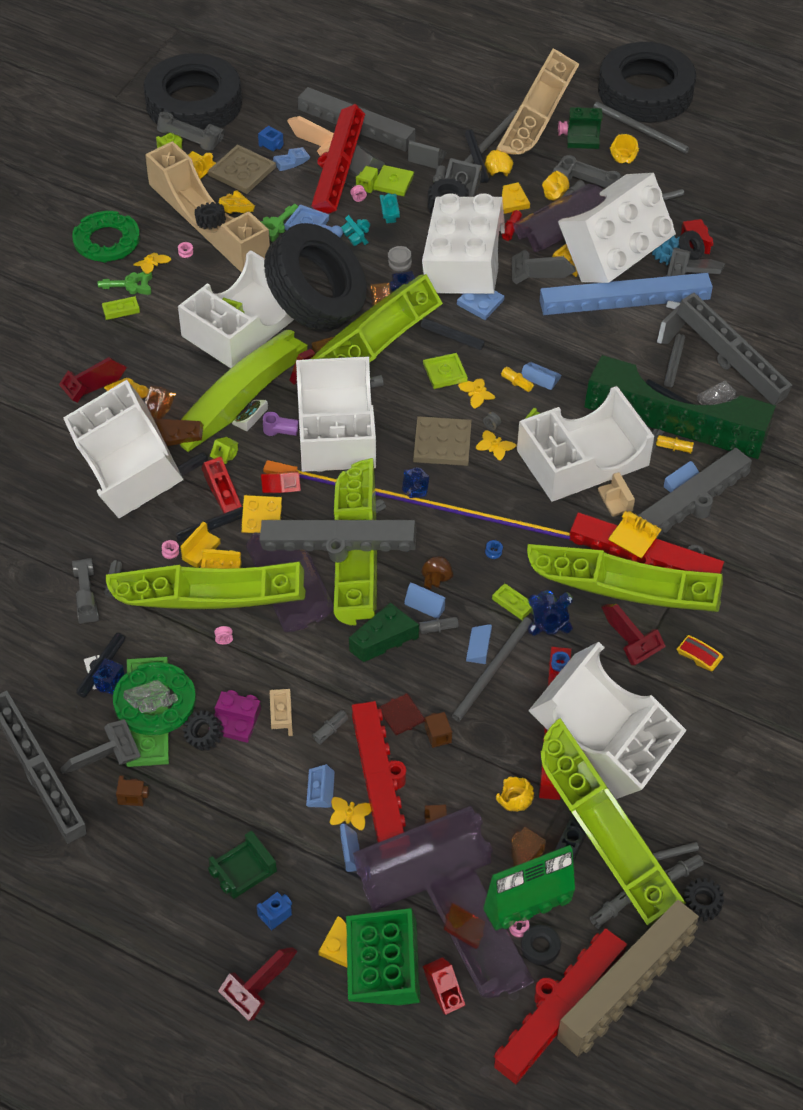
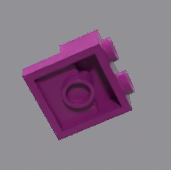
[209,690,261,743]

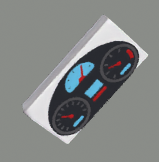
[232,400,268,431]

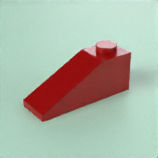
[201,457,242,513]

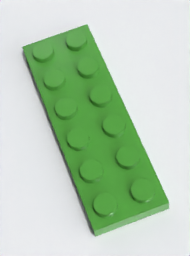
[127,657,169,767]

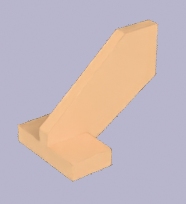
[287,116,334,156]

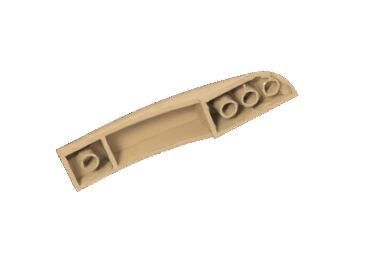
[497,48,579,154]

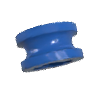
[485,540,503,559]
[551,652,570,672]

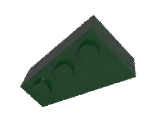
[349,603,419,662]

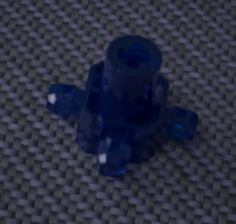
[528,591,573,636]

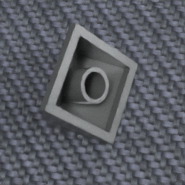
[408,140,447,169]
[349,144,385,176]
[445,158,481,197]

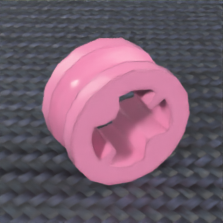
[558,121,568,136]
[350,185,367,202]
[178,242,193,258]
[162,540,179,559]
[215,626,233,645]
[509,920,529,937]

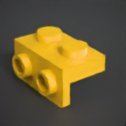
[201,549,242,569]

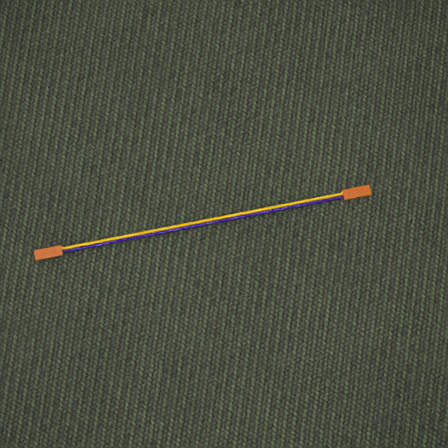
[263,460,570,540]

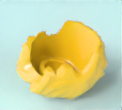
[610,134,639,164]
[485,150,513,176]
[542,171,569,201]
[496,777,534,812]

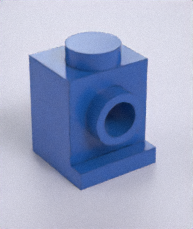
[258,126,284,151]
[257,892,292,931]

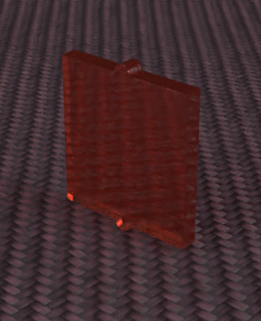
[378,694,425,735]
[443,903,485,949]

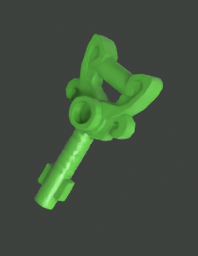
[261,204,298,242]
[98,272,152,295]

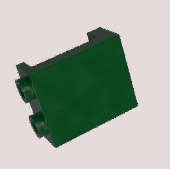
[567,107,603,149]
[208,831,277,899]

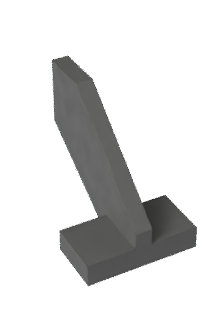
[667,247,725,276]
[512,250,576,284]
[657,300,686,344]
[60,719,141,774]

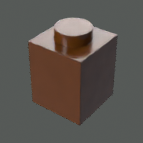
[425,712,452,748]

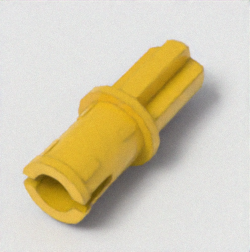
[501,367,534,392]
[656,435,694,454]

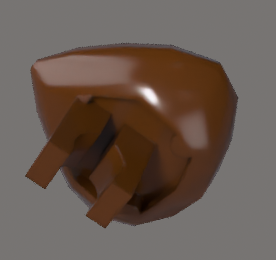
[422,556,453,590]

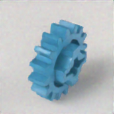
[652,236,680,265]

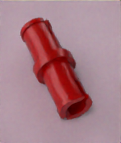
[502,210,522,241]

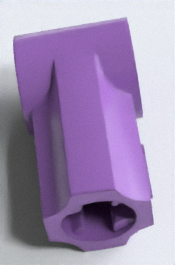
[263,412,299,436]

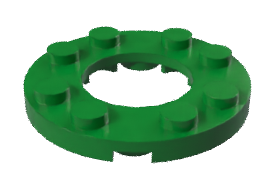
[72,211,140,263]
[113,662,196,735]

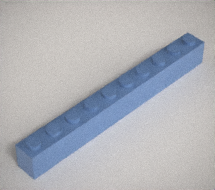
[540,273,713,315]

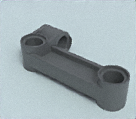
[157,112,225,151]
[552,155,621,189]
[72,558,99,624]

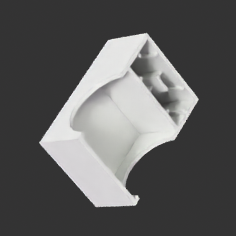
[558,173,676,283]
[422,194,505,294]
[178,250,294,368]
[296,357,376,472]
[64,380,183,518]
[517,386,654,502]
[529,642,686,799]

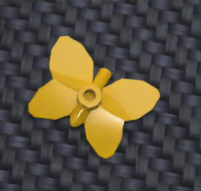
[133,253,171,274]
[458,379,495,409]
[476,430,517,461]
[330,797,371,830]

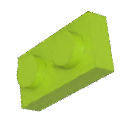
[102,296,140,320]
[492,584,535,620]

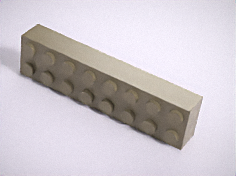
[557,900,699,1057]

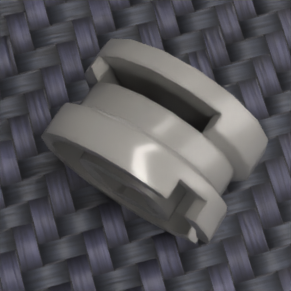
[388,246,412,271]

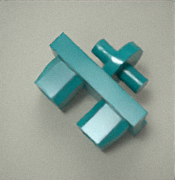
[380,193,400,223]
[341,215,370,246]

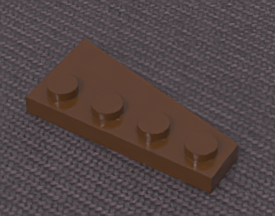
[154,419,204,446]

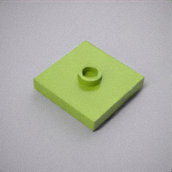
[373,165,414,196]
[423,353,468,389]

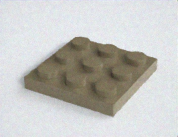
[208,145,276,194]
[413,416,472,466]

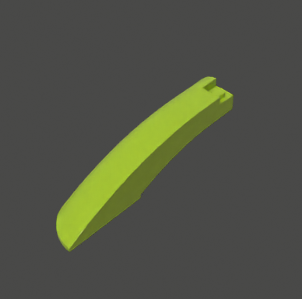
[311,274,443,363]
[180,330,308,452]
[334,458,377,625]
[527,544,723,612]
[106,562,306,609]
[541,718,686,926]

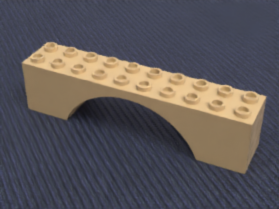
[145,141,270,272]

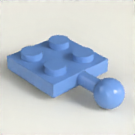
[284,205,343,237]
[457,290,504,320]

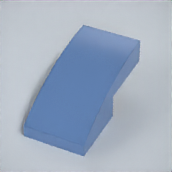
[273,147,310,171]

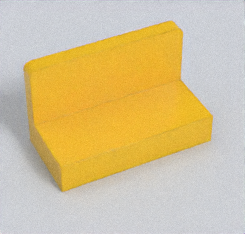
[181,522,221,568]

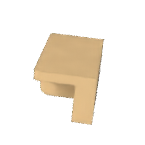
[598,472,635,517]
[270,689,293,736]

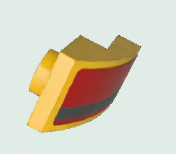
[677,635,723,672]

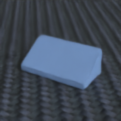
[521,362,561,390]
[664,461,699,493]
[404,583,445,618]
[466,625,492,664]
[306,764,335,808]
[340,824,363,872]

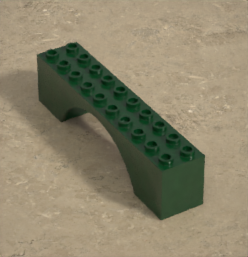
[584,355,776,459]

